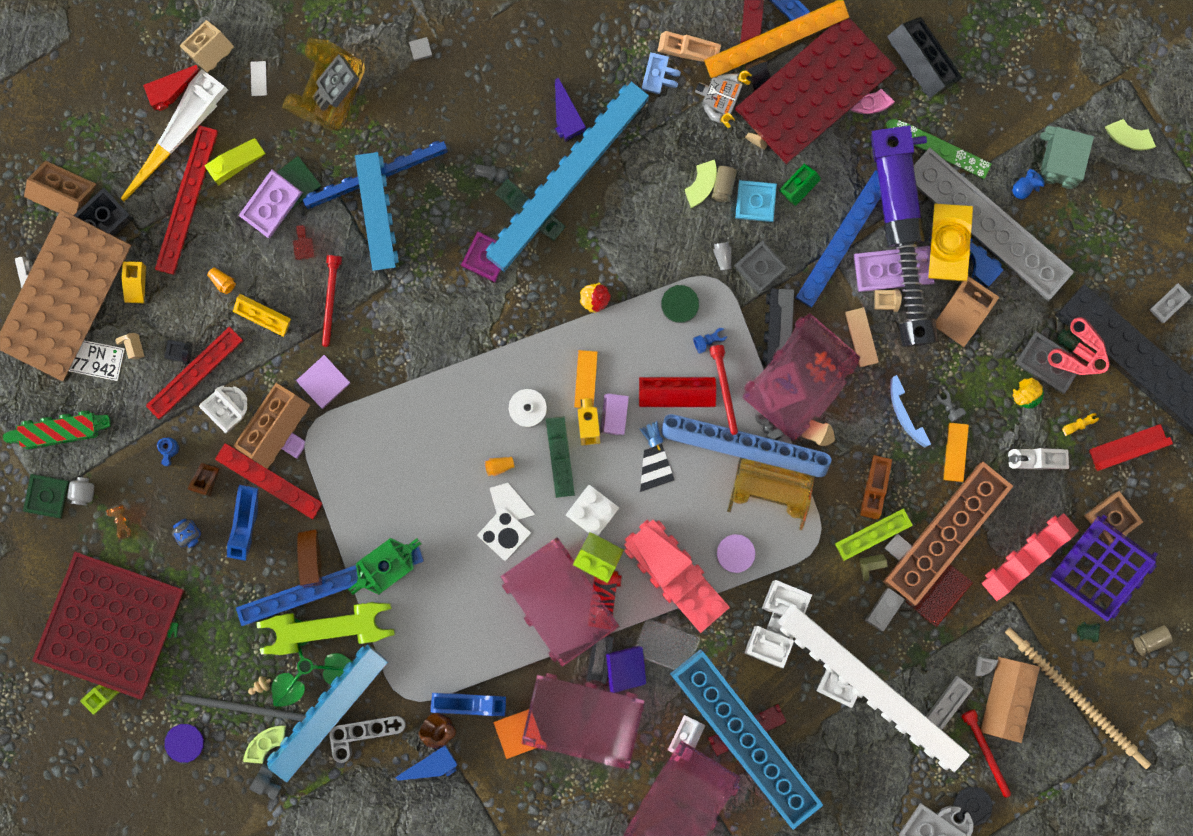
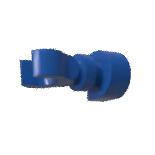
[693,328,727,354]

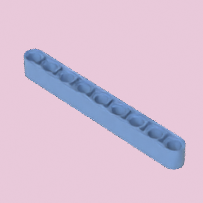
[661,414,831,477]

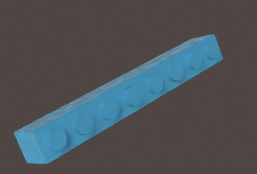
[267,644,388,783]

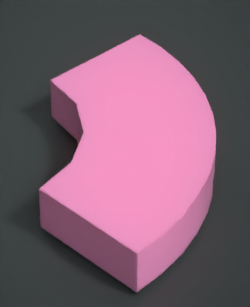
[851,89,895,114]

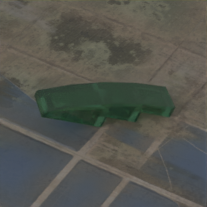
[545,416,575,498]

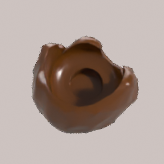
[419,713,456,749]

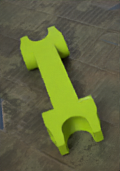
[256,602,395,655]

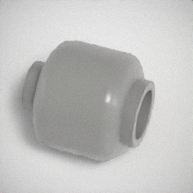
[67,477,95,506]

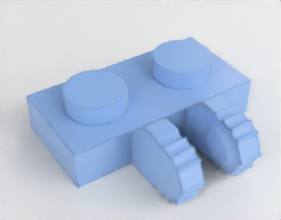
[641,52,681,94]

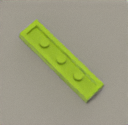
[835,508,913,561]

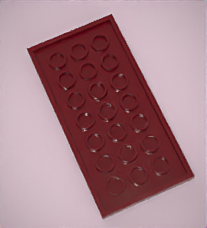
[735,18,897,165]

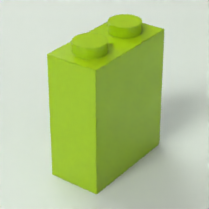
[573,532,624,583]

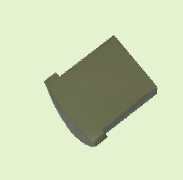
[860,554,888,581]

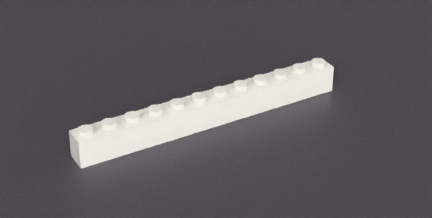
[778,604,969,773]

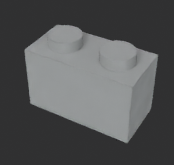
[865,588,905,632]

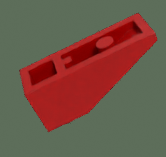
[143,65,200,111]

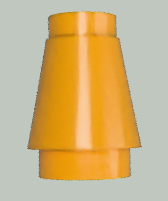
[207,267,236,294]
[485,457,514,477]

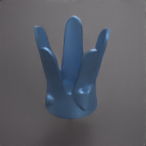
[639,421,664,450]

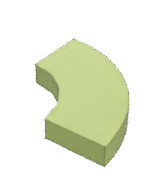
[1105,119,1156,151]
[685,160,717,208]
[243,726,286,763]

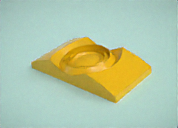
[928,204,973,281]

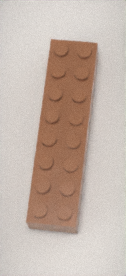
[883,462,1013,606]

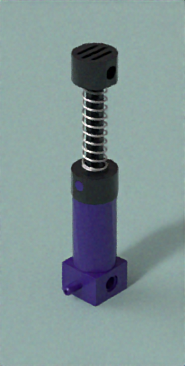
[871,125,938,347]

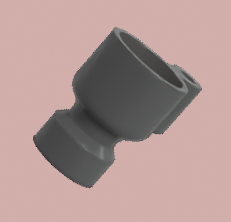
[249,764,281,800]

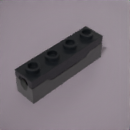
[763,288,794,367]

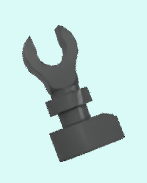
[936,390,966,423]
[755,410,784,440]

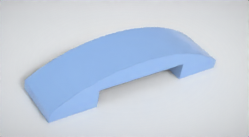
[890,375,931,447]

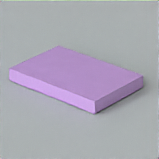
[239,170,303,238]

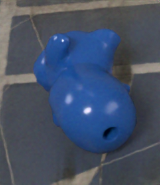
[1012,169,1045,200]

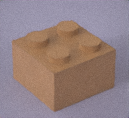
[1084,491,1143,546]

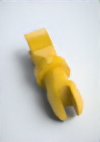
[1062,413,1099,436]

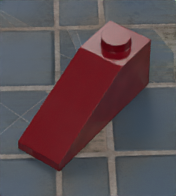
[740,0,764,44]

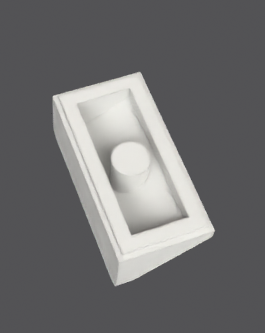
[668,715,705,760]

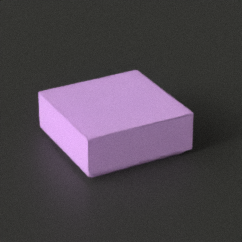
[281,433,305,459]

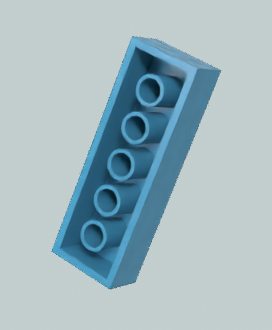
[355,152,399,271]

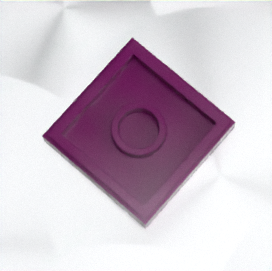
[461,232,501,282]

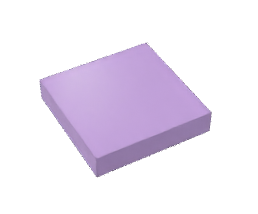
[296,355,351,409]

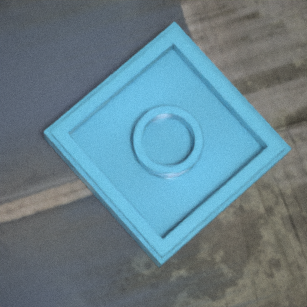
[735,180,777,222]

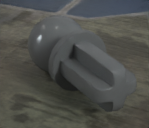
[475,164,509,183]

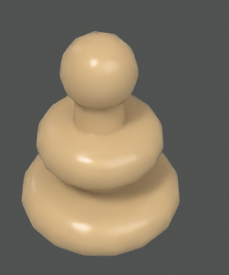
[248,676,271,695]

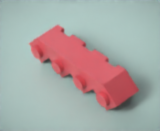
[982,513,1079,601]

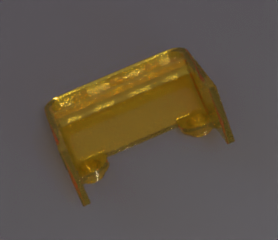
[727,458,814,531]

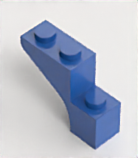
[227,485,258,561]
[431,693,506,716]

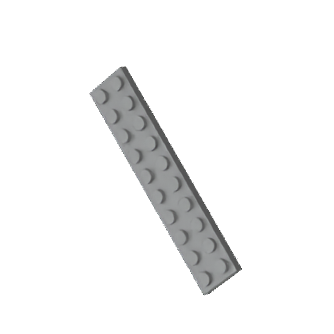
[914,148,1074,301]

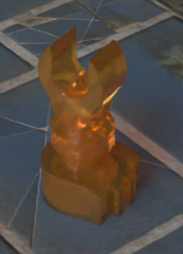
[106,505,131,539]

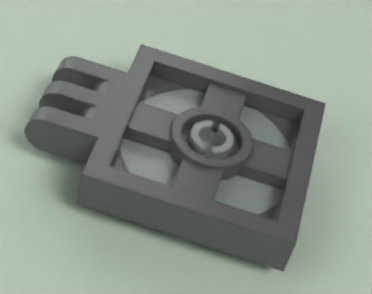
[313,54,359,111]

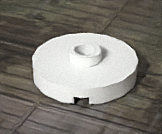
[508,389,547,427]

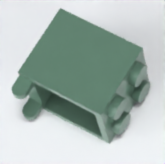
[1040,126,1094,189]

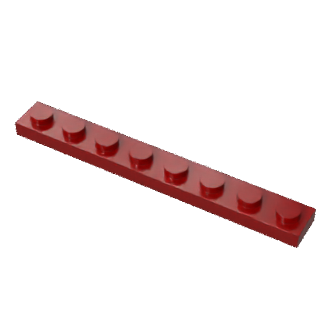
[155,125,218,275]

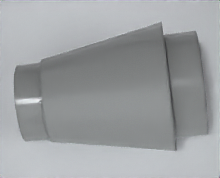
[713,242,732,270]

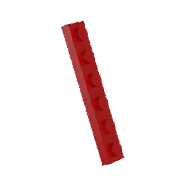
[146,326,243,420]
[215,443,323,519]

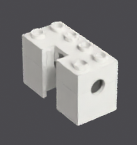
[744,580,812,668]

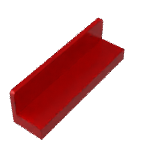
[639,377,716,407]
[1089,424,1173,471]

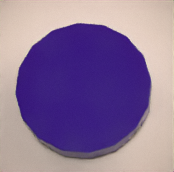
[165,724,204,762]

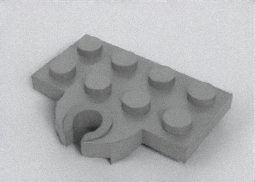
[899,803,973,836]

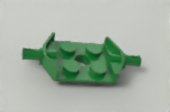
[348,538,422,595]

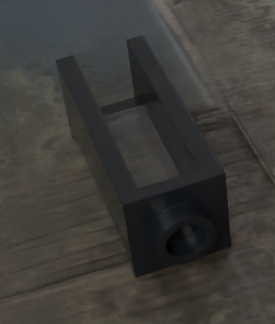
[585,630,614,684]

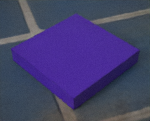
[606,646,646,693]

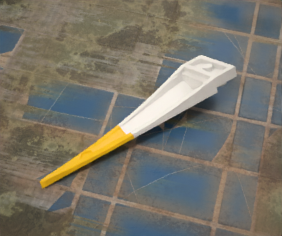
[121,69,228,201]

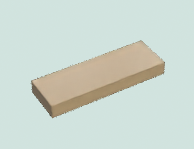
[845,307,879,368]

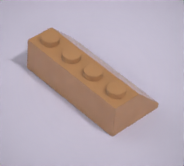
[233,383,310,469]
[980,657,1040,743]

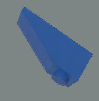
[396,745,459,781]

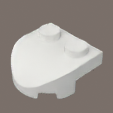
[199,386,247,433]

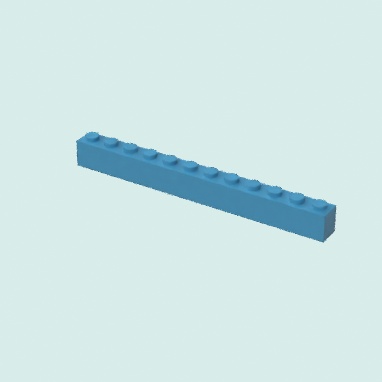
[486,82,649,272]

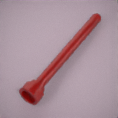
[322,255,342,347]
[709,345,738,435]
[961,709,1011,798]

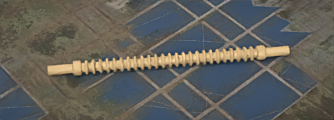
[1005,627,1151,769]

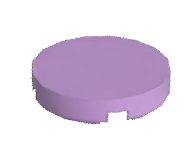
[717,534,755,573]

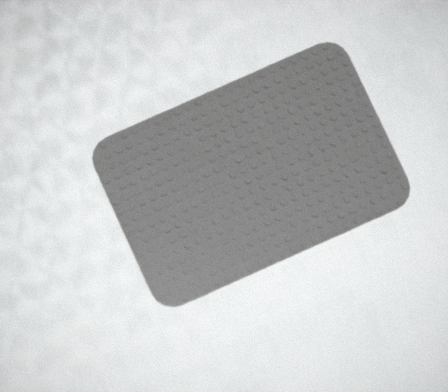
[304,275,822,702]

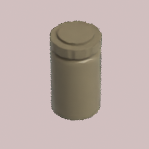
[712,166,737,203]
[1134,625,1173,656]

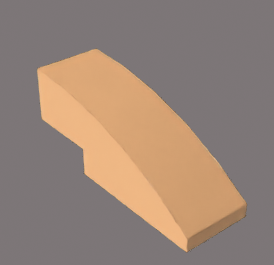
[658,31,721,62]

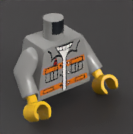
[695,71,752,128]

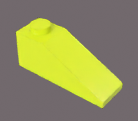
[205,138,265,186]

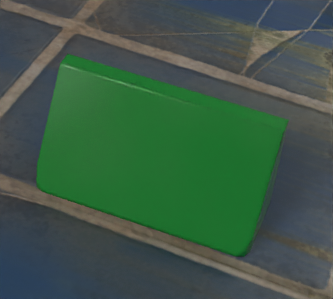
[779,163,821,206]

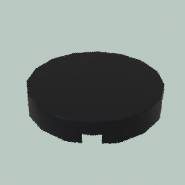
[953,787,993,826]

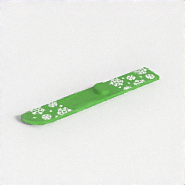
[886,119,991,179]

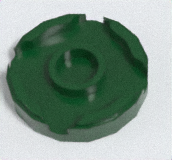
[661,285,699,323]

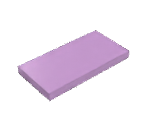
[854,246,935,292]

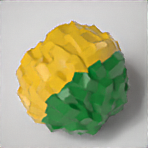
[1013,378,1044,409]

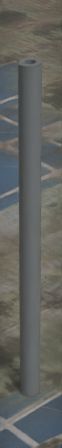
[182,694,306,721]

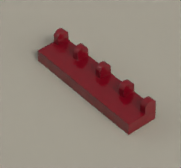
[708,704,787,757]

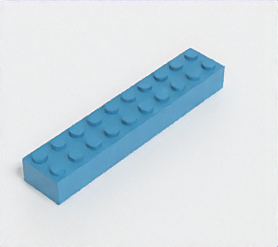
[670,650,823,830]

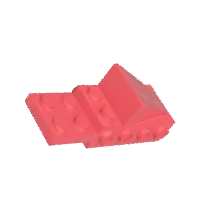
[624,519,730,633]

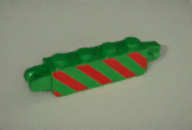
[3,411,111,450]

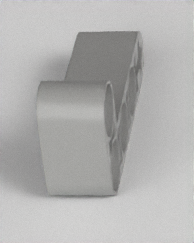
[330,716,406,763]

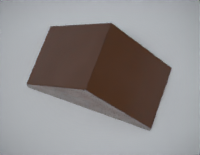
[188,463,219,497]

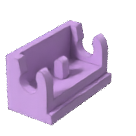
[600,394,629,435]

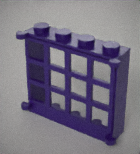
[1050,515,1158,622]

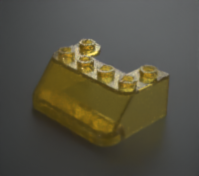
[282,38,365,131]

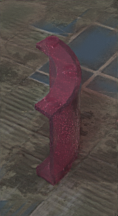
[742,313,861,441]
[500,537,620,667]
[521,673,645,769]
[623,740,741,836]

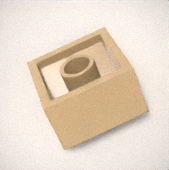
[180,20,234,72]

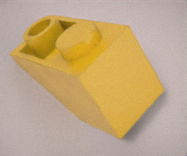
[122,261,146,303]

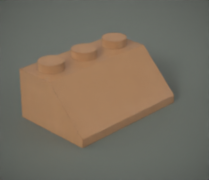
[24,161,96,215]

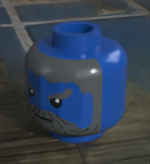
[172,519,201,548]

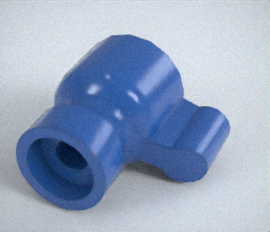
[157,437,179,467]

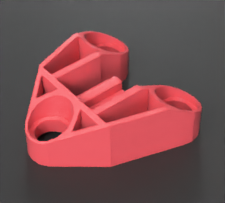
[1048,317,1109,375]

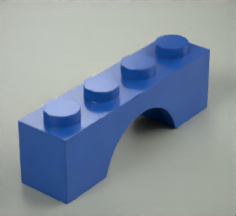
[928,236,1003,288]

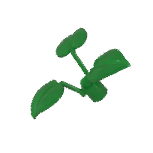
[271,618,352,707]

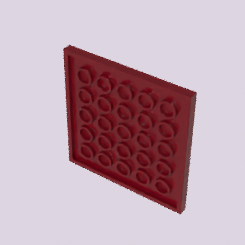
[32,552,185,700]

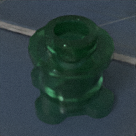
[1058,328,1081,352]
[1077,621,1100,643]

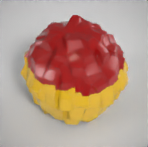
[580,283,611,313]

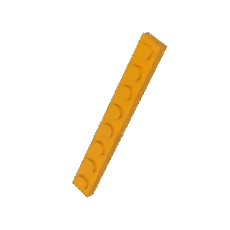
[704,0,849,78]

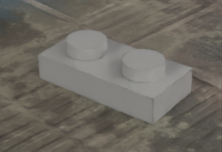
[1150,283,1191,324]

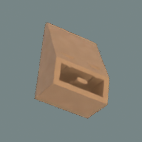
[936,276,999,347]

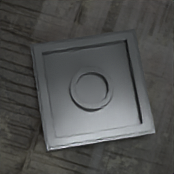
[734,240,788,294]

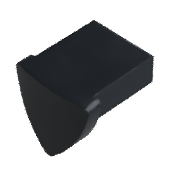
[745,58,771,90]
[164,340,192,365]

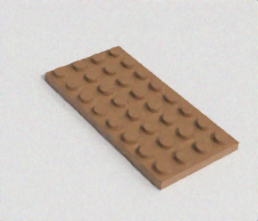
[0,210,132,381]

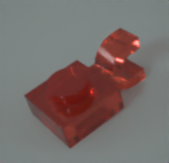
[293,225,315,260]

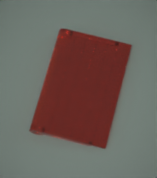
[906,564,973,628]

